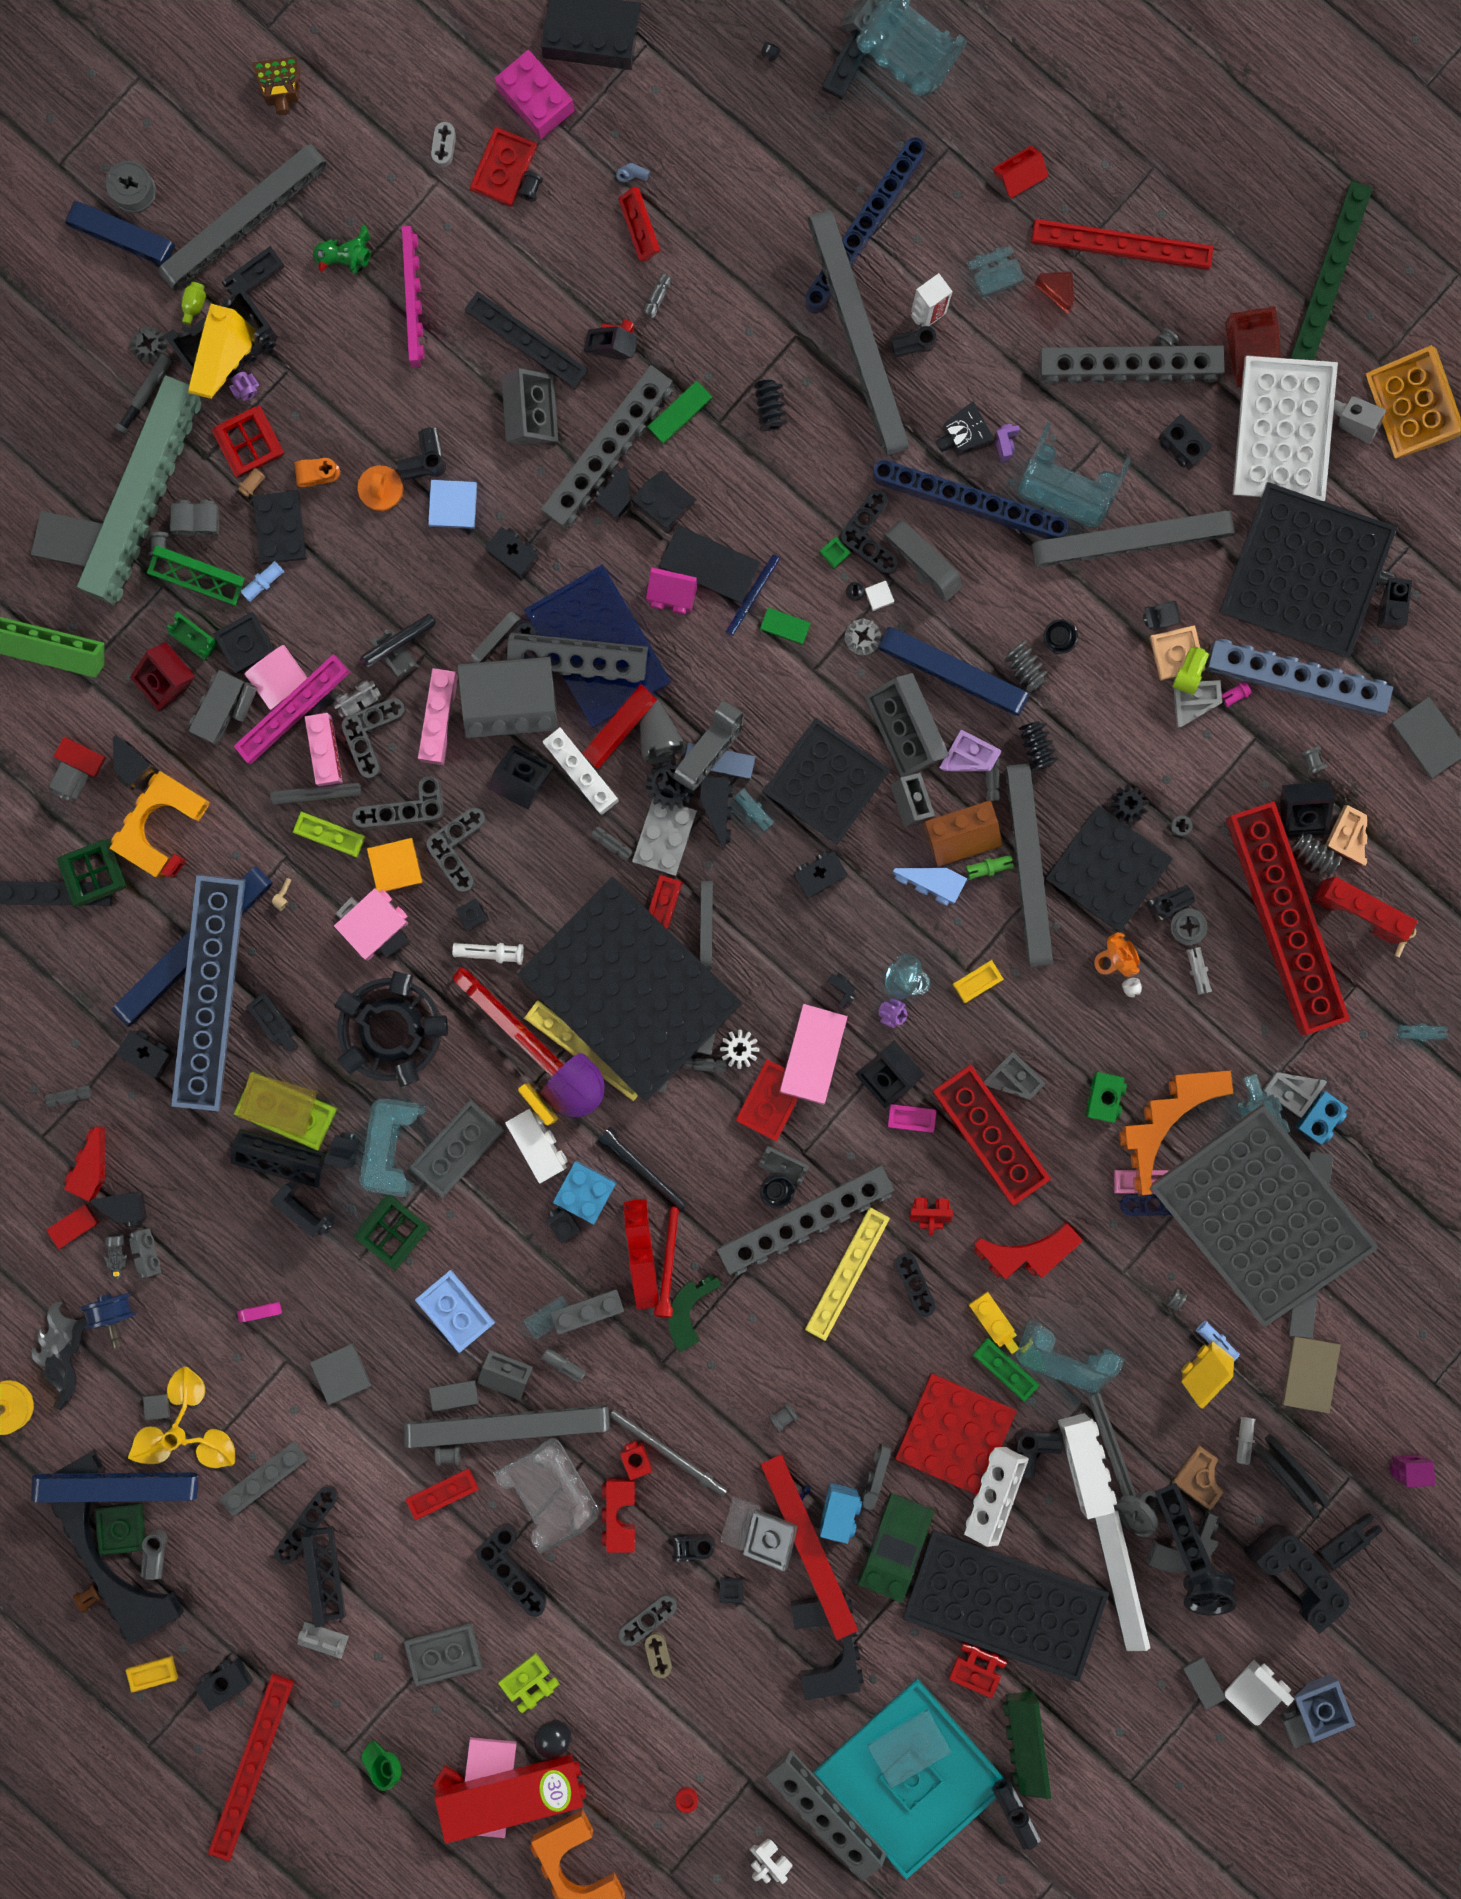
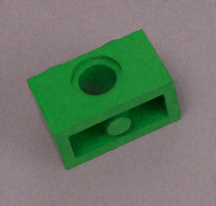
[1085,1072,1127,1123]

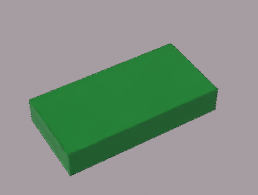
[760,607,811,645]

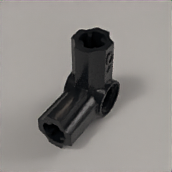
[398,427,446,481]
[1145,885,1195,923]
[1015,1428,1064,1478]

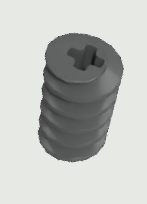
[1004,640,1051,692]
[1291,832,1342,878]

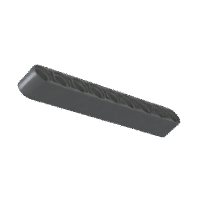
[158,144,327,291]
[1032,511,1235,567]
[1005,763,1053,968]
[403,1405,610,1448]

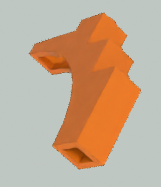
[1119,1071,1233,1196]

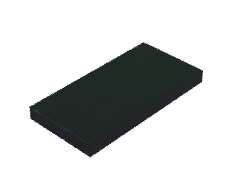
[659,525,761,604]

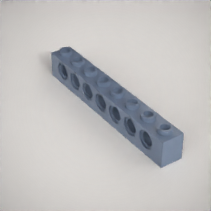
[1204,639,1393,717]

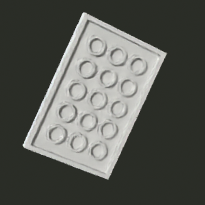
[1233,356,1338,501]

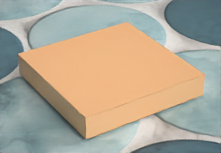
[1149,625,1206,681]

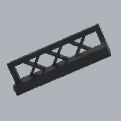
[230,1129,327,1188]
[302,1526,346,1628]

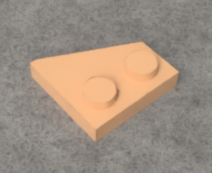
[1325,805,1367,866]

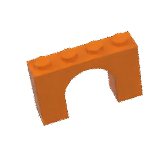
[530,1809,625,1899]

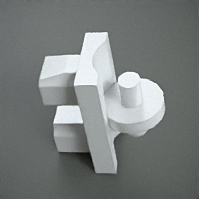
[749,1839,792,1884]

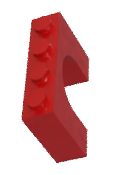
[1311,876,1418,944]

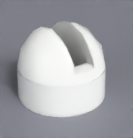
[1122,978,1142,998]

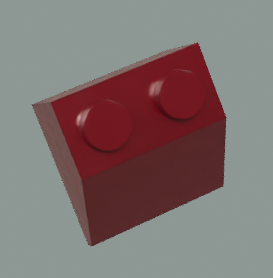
[130,642,195,712]

